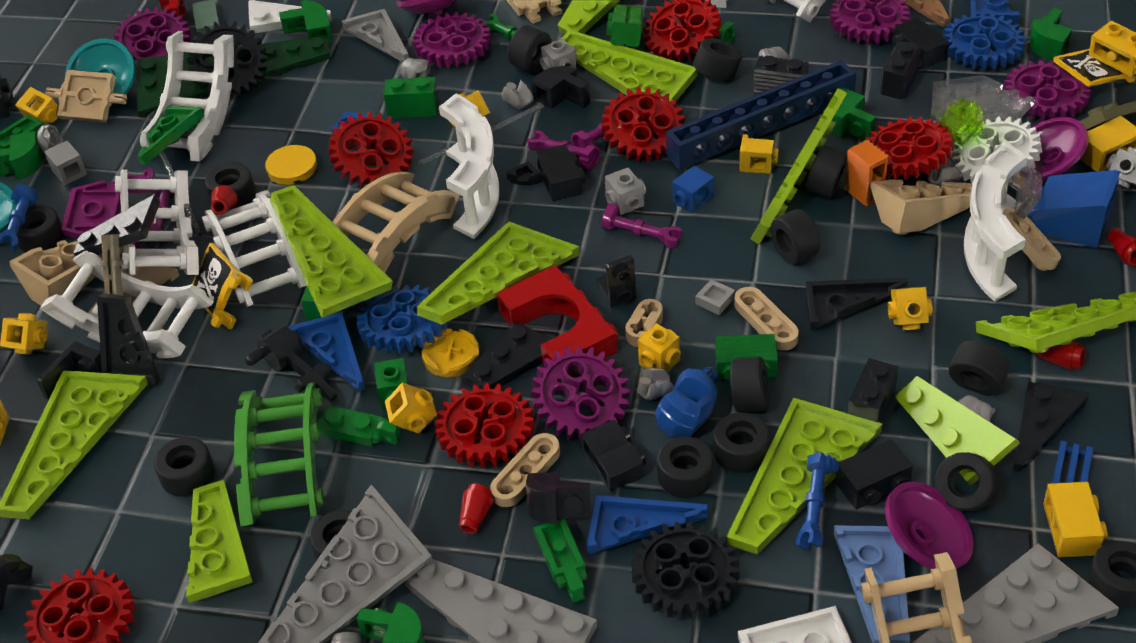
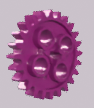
[830,0,910,44]
[113,7,192,65]
[413,12,491,68]
[1003,60,1091,121]
[531,346,630,442]

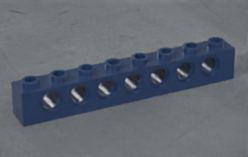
[666,60,856,170]

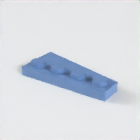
[834,525,910,643]

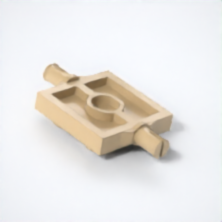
[45,70,127,123]

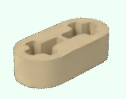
[625,299,663,347]

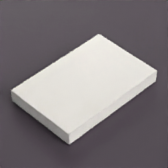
[738,606,852,643]

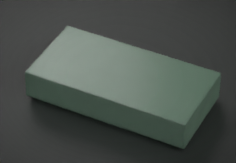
[192,0,220,34]

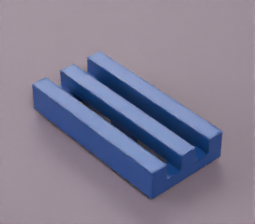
[1052,440,1093,484]

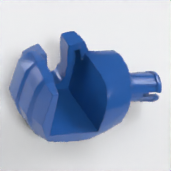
[655,367,719,438]

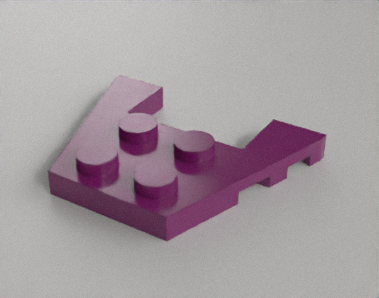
[61,169,156,252]

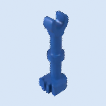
[0,183,39,253]
[796,452,839,550]

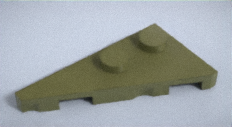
[1080,101,1136,131]

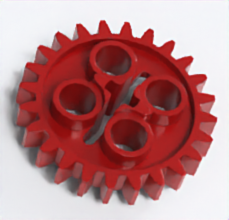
[643,0,722,62]
[602,87,685,162]
[328,111,413,189]
[866,116,954,180]
[435,383,535,468]
[24,568,136,643]

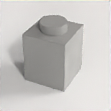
[44,141,87,185]

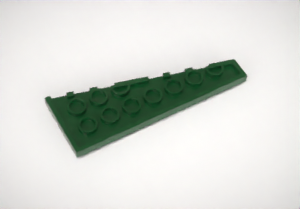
[136,35,331,118]

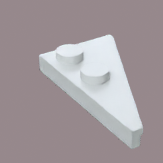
[248,0,332,33]

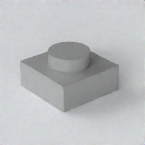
[695,279,735,315]

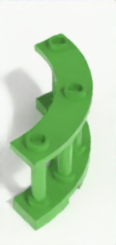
[234,382,325,526]

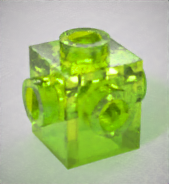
[939,97,984,146]

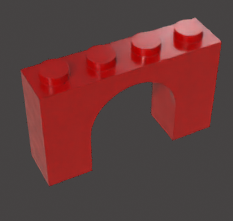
[497,265,619,382]

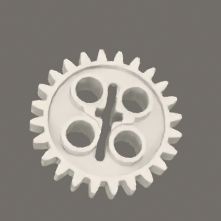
[952,116,1042,183]

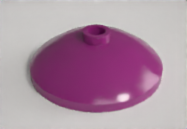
[396,0,456,17]
[1018,117,1089,182]
[885,482,973,570]

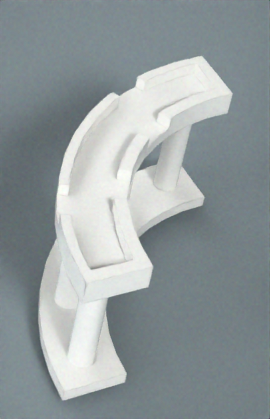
[140,31,234,161]
[439,93,499,239]
[964,142,1028,302]
[115,169,199,275]
[202,190,307,307]
[40,250,214,358]

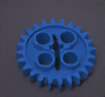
[943,12,1026,70]
[356,285,450,354]

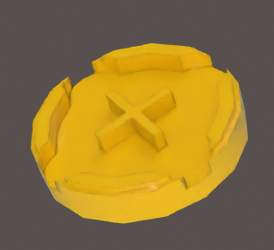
[265,145,317,185]
[422,328,480,378]

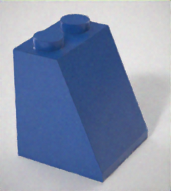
[1028,170,1121,249]

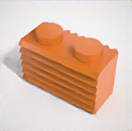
[845,140,888,207]

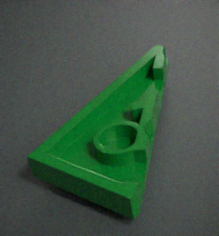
[137,106,205,165]

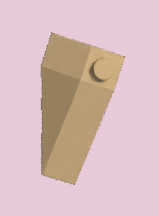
[870,179,972,235]
[9,240,124,305]

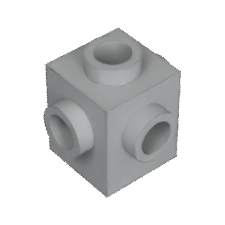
[540,39,577,70]
[1107,147,1136,189]
[604,167,646,215]

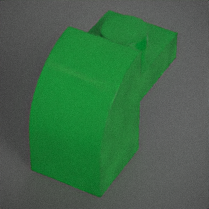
[279,0,333,41]
[1029,7,1072,61]
[832,87,876,140]
[0,131,43,180]
[357,602,425,643]

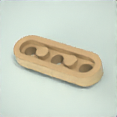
[1002,208,1061,271]
[734,287,799,350]
[490,433,560,507]

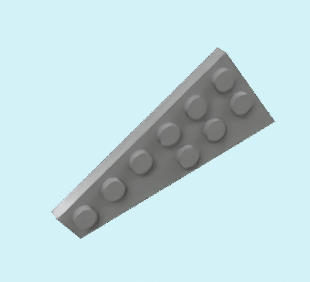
[258,484,432,643]
[912,543,1119,643]
[404,559,597,643]

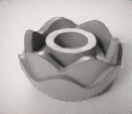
[36,124,64,151]

